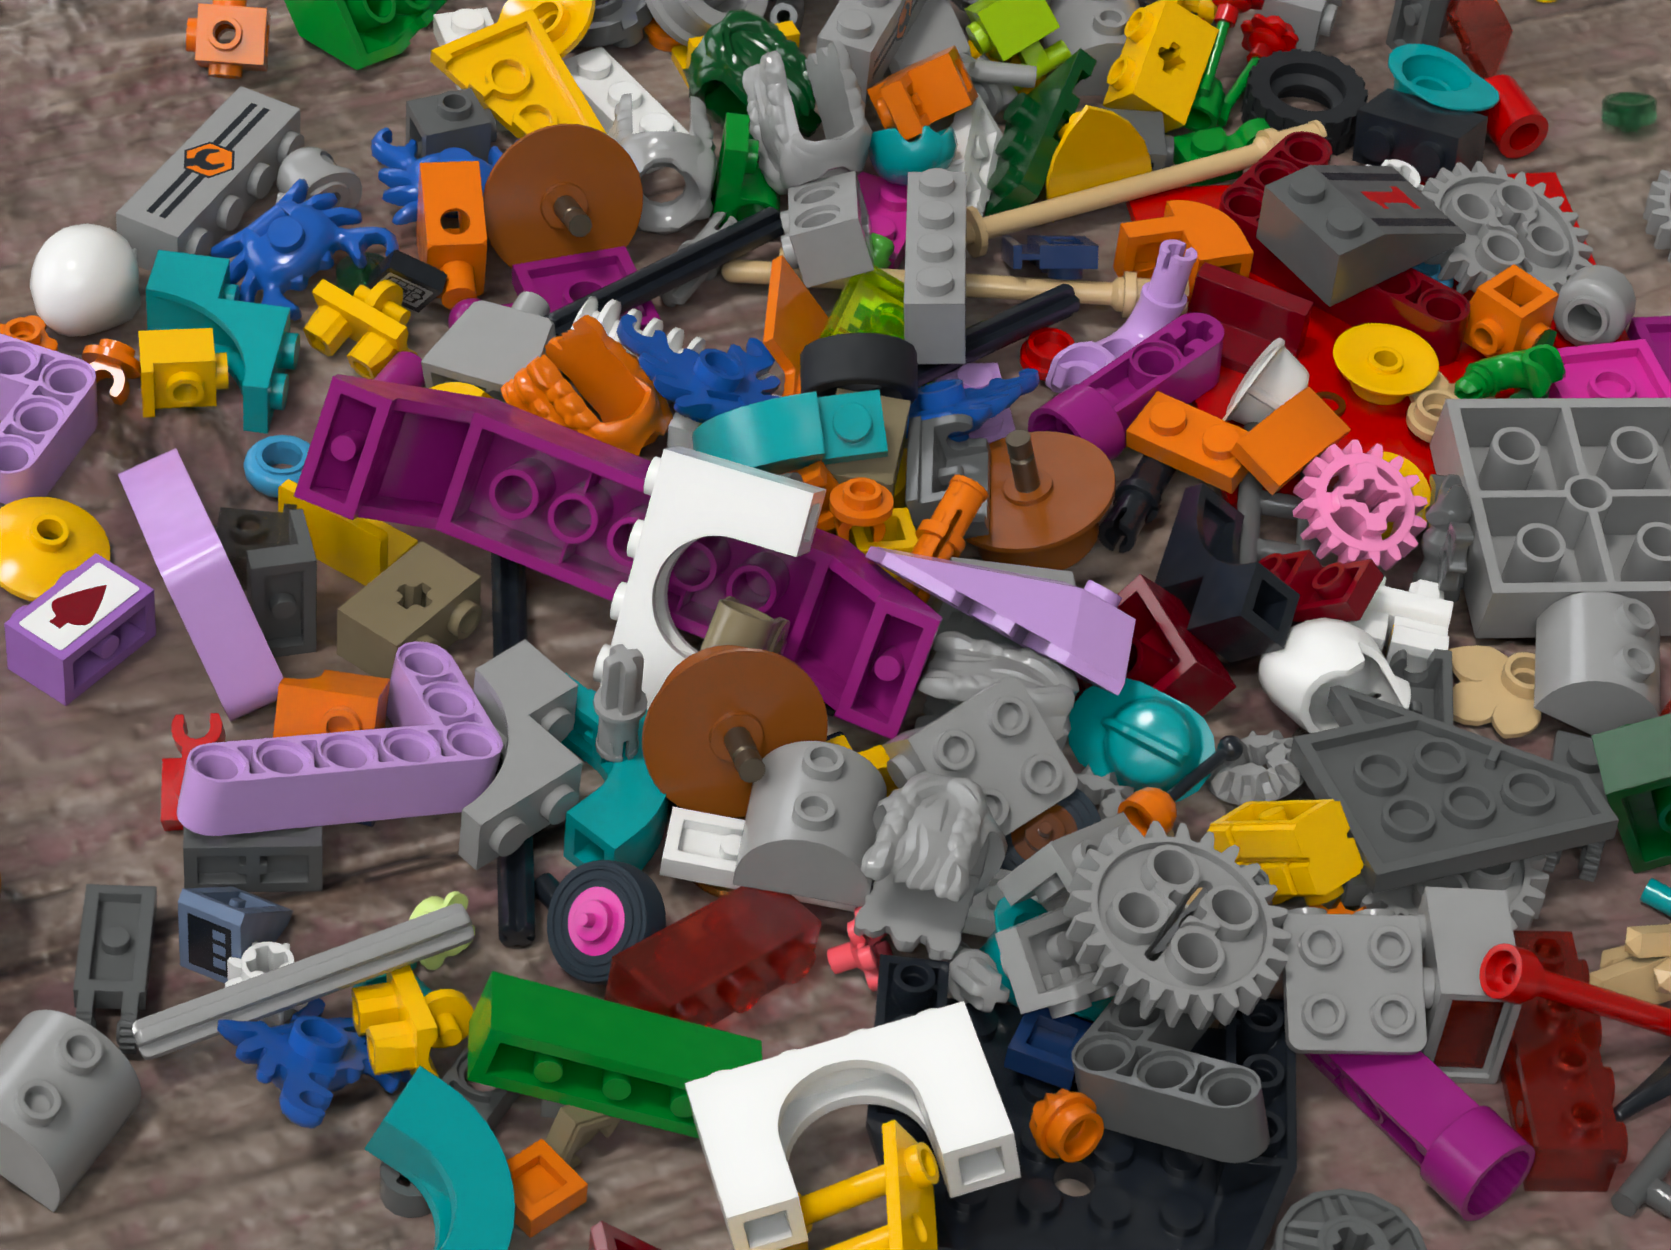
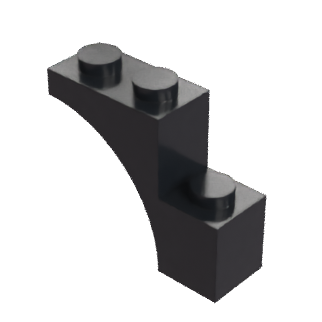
[1155,483,1300,662]

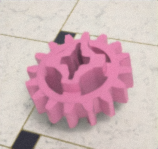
[1292,440,1428,571]

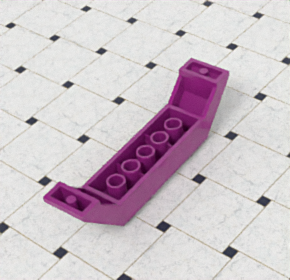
[294,374,943,739]

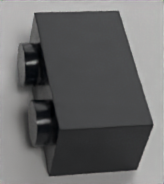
[1352,88,1488,182]

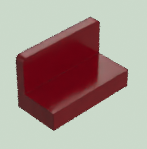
[1188,262,1314,375]

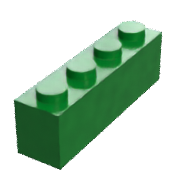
[467,971,763,1139]

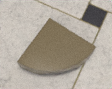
[545,1105,621,1168]

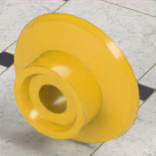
[1333,323,1439,405]

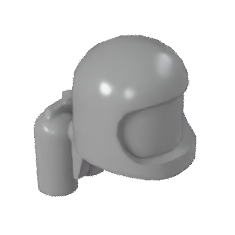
[275,147,362,209]

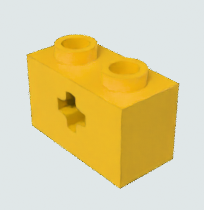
[1102,0,1219,133]

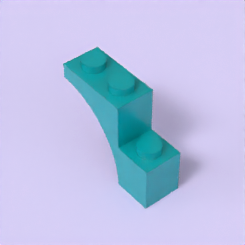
[146,250,300,434]

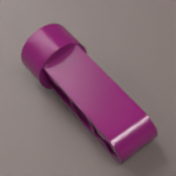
[1028,313,1224,462]
[1305,1051,1535,1221]

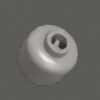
[1553,265,1636,346]

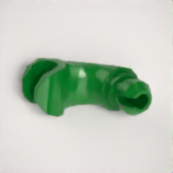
[1454,344,1566,399]

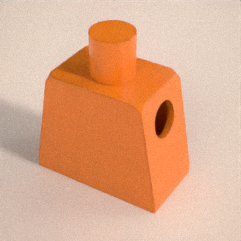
[416,161,487,310]

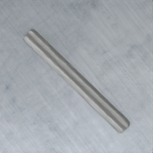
[132,903,474,1060]

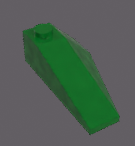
[284,0,448,70]

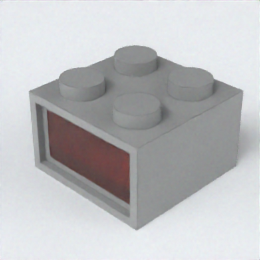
[1408,886,1523,1084]

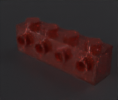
[1487,930,1628,1192]

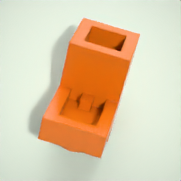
[867,45,978,140]
[1113,200,1254,303]

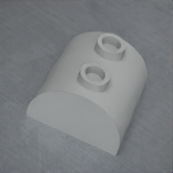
[1039,0,1140,96]
[1534,591,1660,735]
[733,741,887,907]
[0,1010,141,1213]

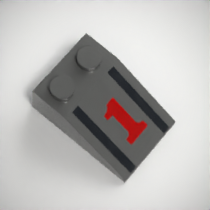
[1256,165,1466,307]

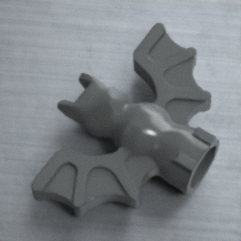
[1412,474,1474,603]

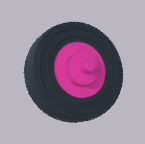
[547,860,666,986]

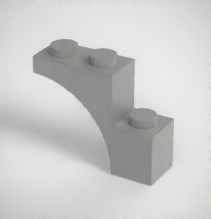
[458,639,583,870]

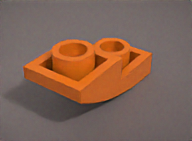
[1230,386,1351,496]

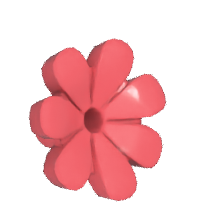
[827,906,893,992]

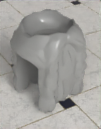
[742,40,873,195]
[608,93,717,235]
[915,631,1079,751]
[854,771,1008,961]

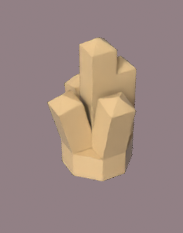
[1588,923,1671,1005]

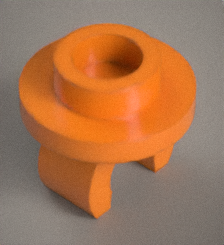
[82,339,141,405]
[829,477,894,542]

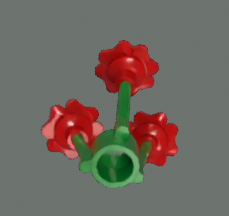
[1183,0,1299,132]

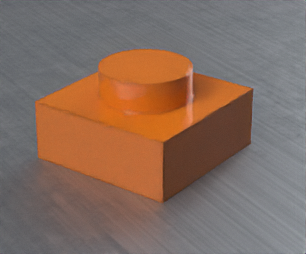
[507,1138,588,1238]

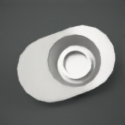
[1222,337,1310,425]

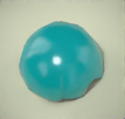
[868,126,958,186]

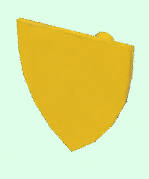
[1046,105,1152,222]

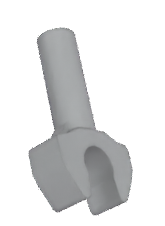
[933,52,1037,88]

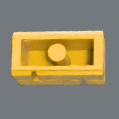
[1207,799,1364,906]

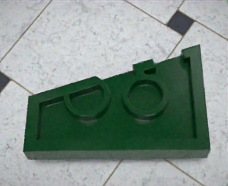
[985,48,1097,216]

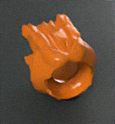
[500,315,673,457]

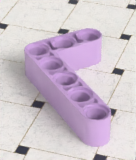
[0,333,98,504]
[118,448,283,722]
[176,641,503,836]

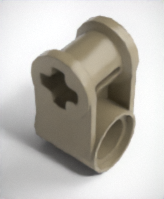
[700,596,790,655]

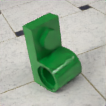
[709,112,780,229]

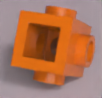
[186,0,271,79]
[1463,264,1559,358]

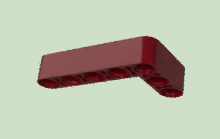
[1219,131,1471,366]

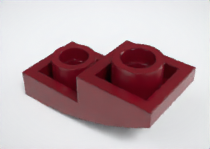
[1259,549,1385,622]

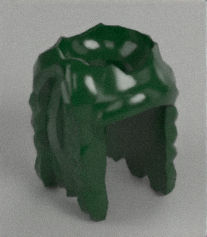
[683,9,822,163]

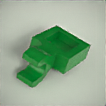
[1173,118,1271,186]

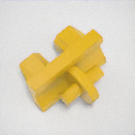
[303,279,418,379]
[351,965,474,1078]

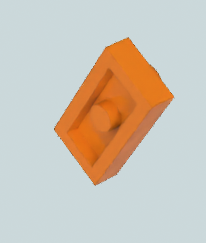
[1126,391,1249,494]

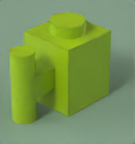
[964,0,1072,92]

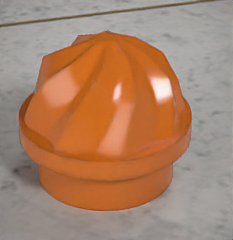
[1029,1089,1104,1163]

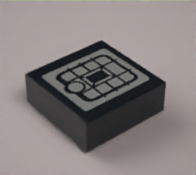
[366,250,447,313]

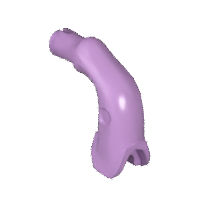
[1045,239,1198,393]

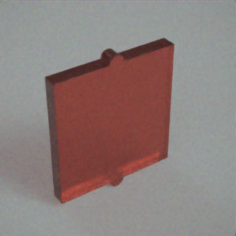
[1445,0,1513,79]

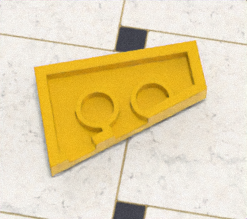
[430,8,607,138]

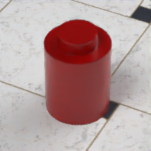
[1470,74,1549,158]

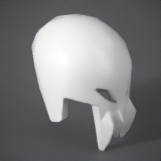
[30,223,141,337]
[1259,618,1411,733]

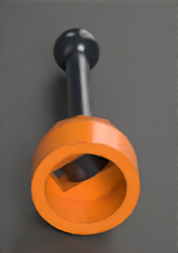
[1118,735,1244,837]

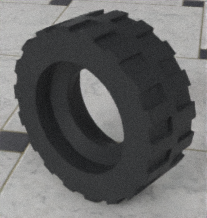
[1241,49,1368,156]

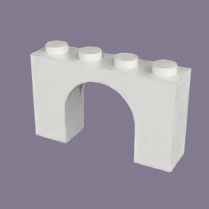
[593,446,827,710]
[685,1001,1021,1250]

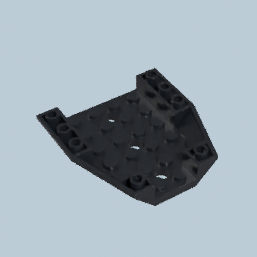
[866,954,1297,1250]

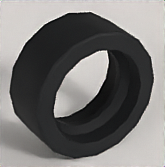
[800,332,918,405]

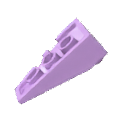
[865,546,1136,696]

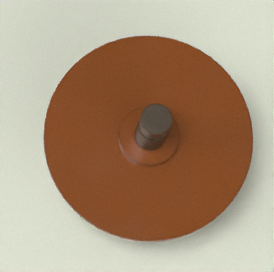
[483,124,643,268]
[964,429,1116,570]
[642,645,828,818]

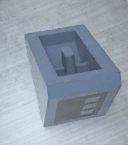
[178,886,293,984]

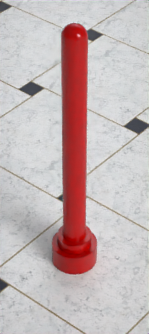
[1479,943,1671,1037]

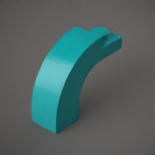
[692,390,888,475]
[560,673,669,870]
[364,1066,515,1250]

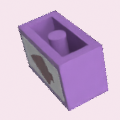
[4,553,156,706]

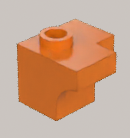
[273,670,390,738]

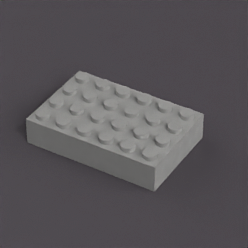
[1429,398,1671,638]

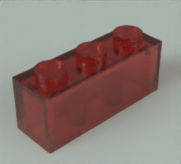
[604,886,822,1027]

